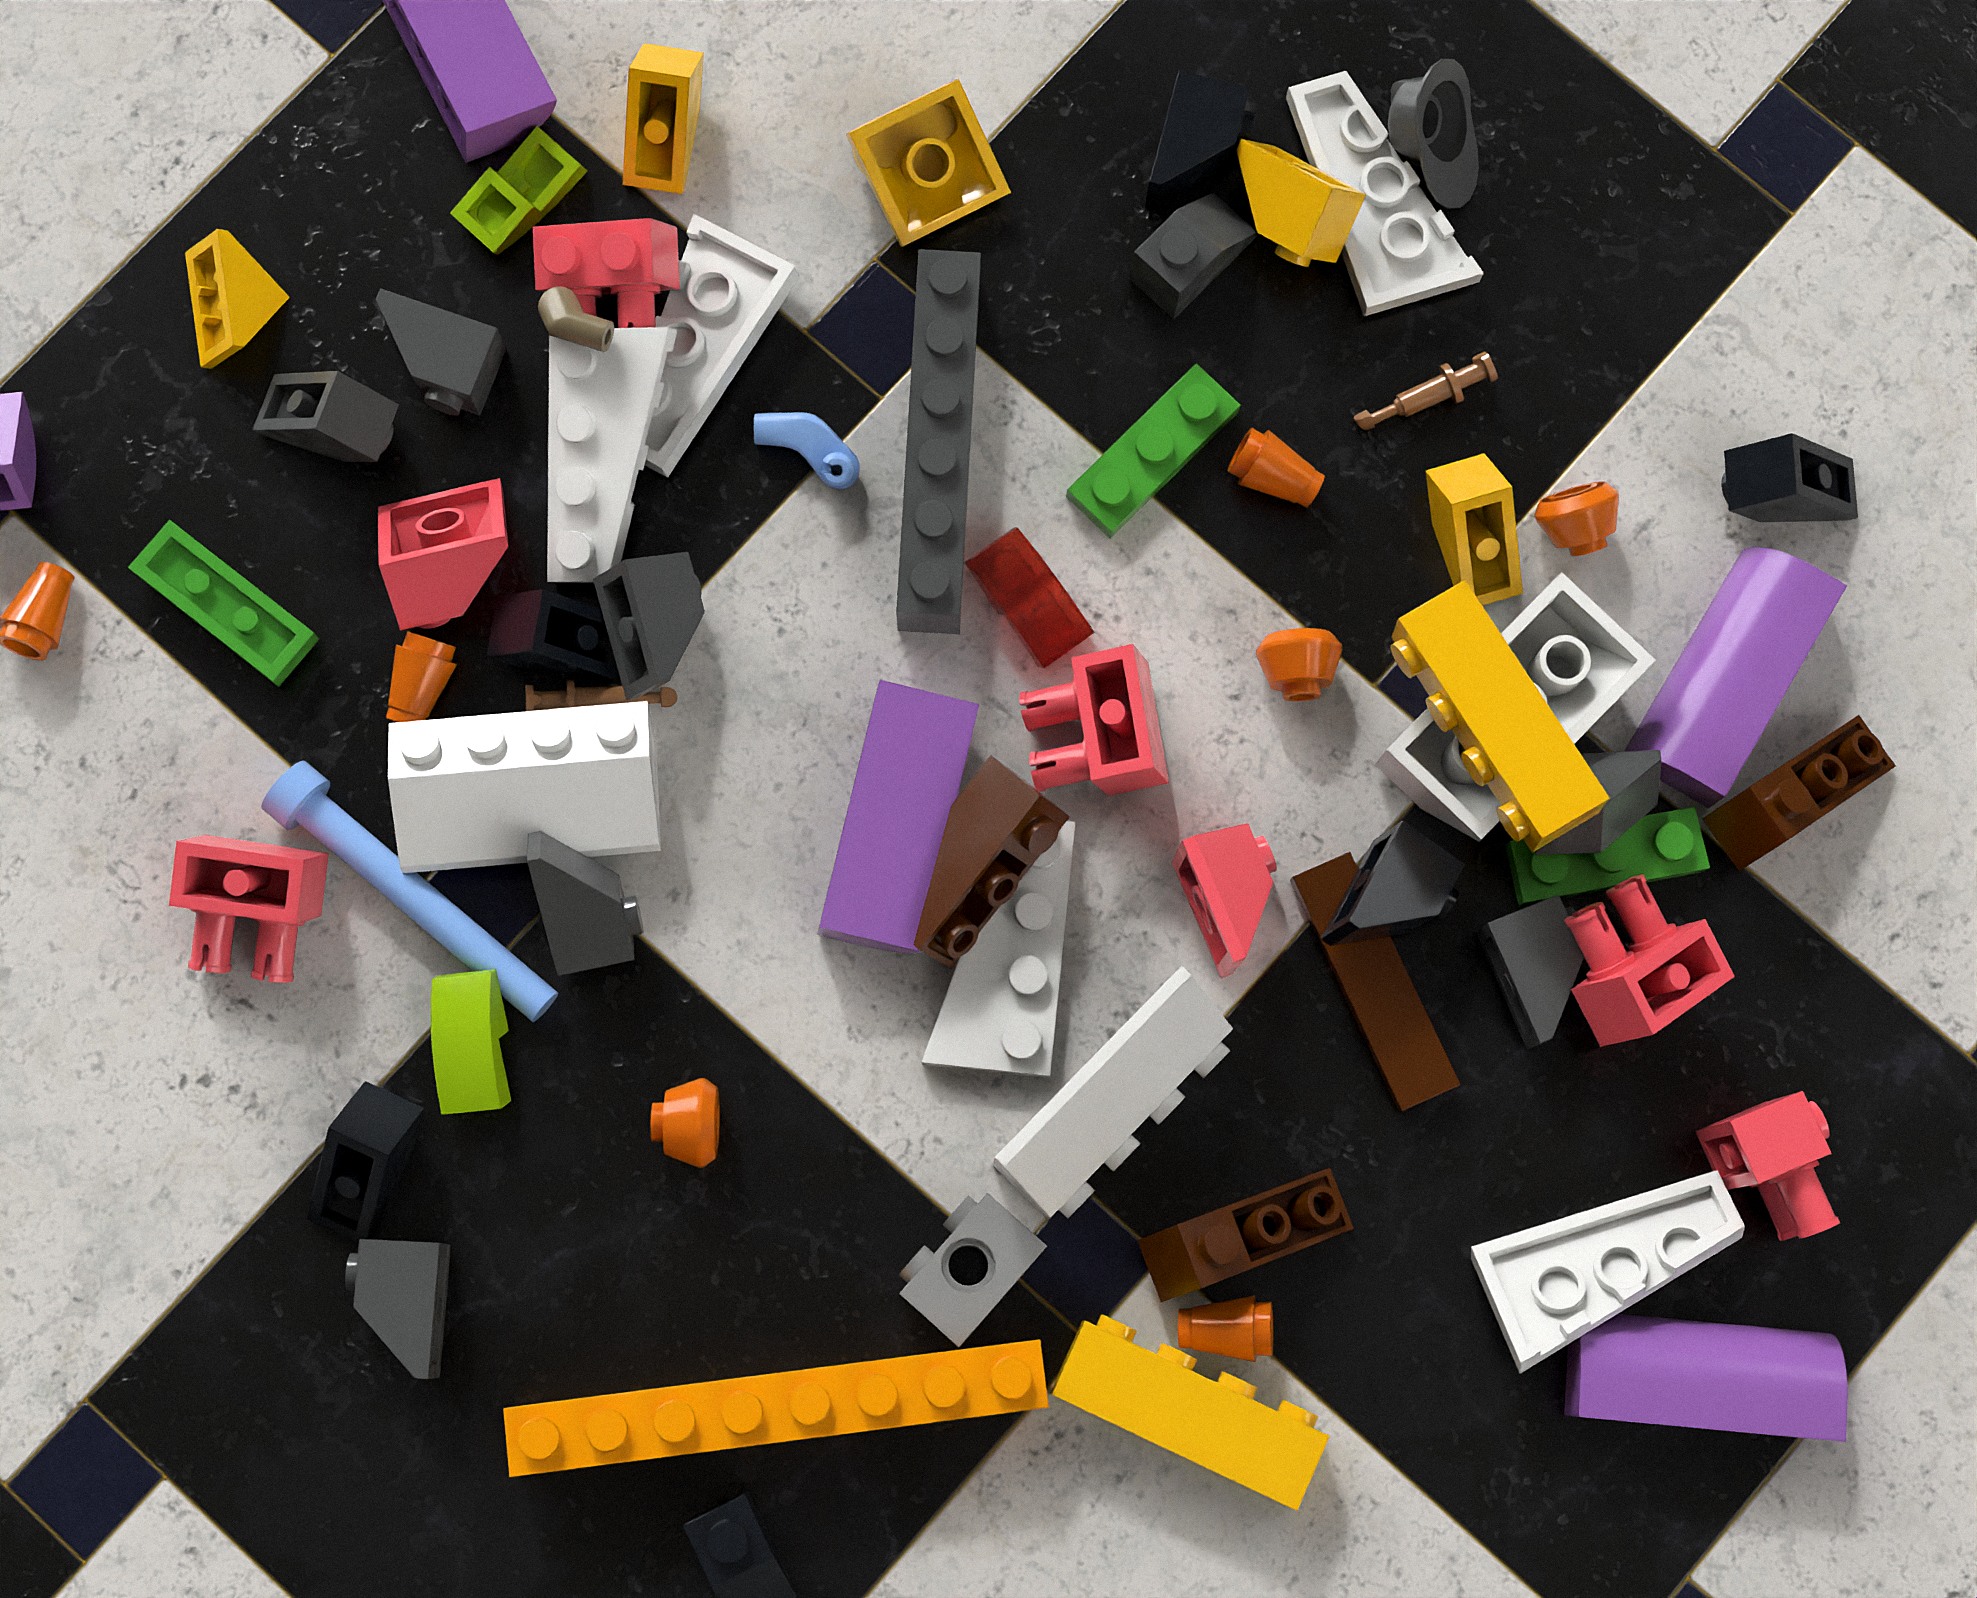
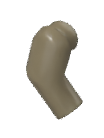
[538,286,614,352]

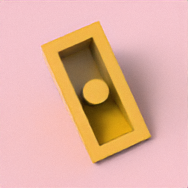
[622,43,704,194]
[1236,139,1366,267]
[1425,453,1523,606]

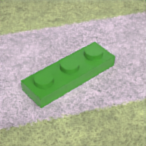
[1066,363,1241,539]
[128,520,319,687]
[1505,806,1710,906]

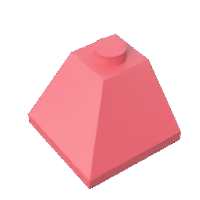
[378,478,509,631]
[1172,823,1277,979]

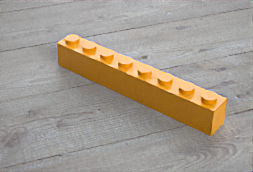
[503,1339,1049,1477]

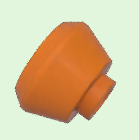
[1534,481,1619,556]
[1256,628,1343,702]
[651,1078,720,1168]

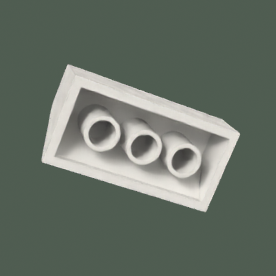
[1375,572,1656,841]
[388,701,661,874]
[993,966,1233,1220]

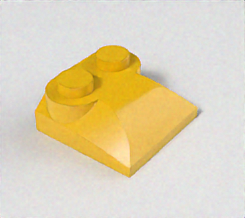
[846,79,1011,247]

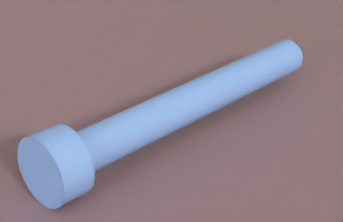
[261,761,558,1022]

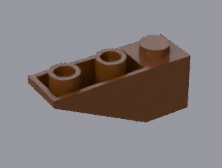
[1702,715,1896,871]
[913,755,1070,968]
[1137,1168,1354,1303]

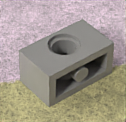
[899,1193,1047,1347]

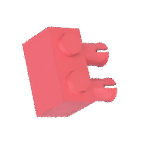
[533,218,680,328]
[1019,644,1169,796]
[169,835,329,983]
[1564,874,1735,1047]
[1695,1091,1840,1241]

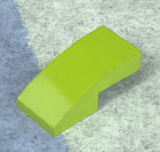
[450,126,588,255]
[431,969,511,1115]

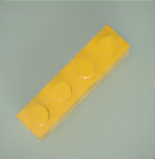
[1391,580,1610,853]
[1050,1314,1329,1511]

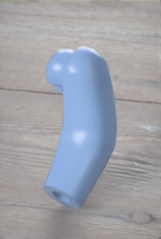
[754,412,860,490]

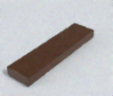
[1290,852,1460,1113]

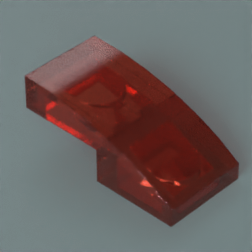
[964,527,1095,668]

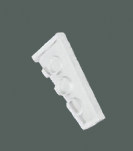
[1286,71,1484,316]
[645,213,800,478]
[547,327,677,583]
[921,821,1075,1078]
[1471,1170,1745,1373]

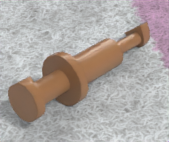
[1354,351,1498,430]
[525,678,678,712]

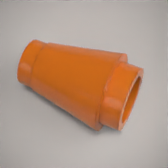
[1227,428,1325,508]
[0,562,75,661]
[386,631,457,722]
[1178,1295,1273,1362]

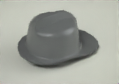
[1388,59,1479,209]

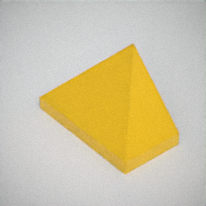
[185,229,290,369]

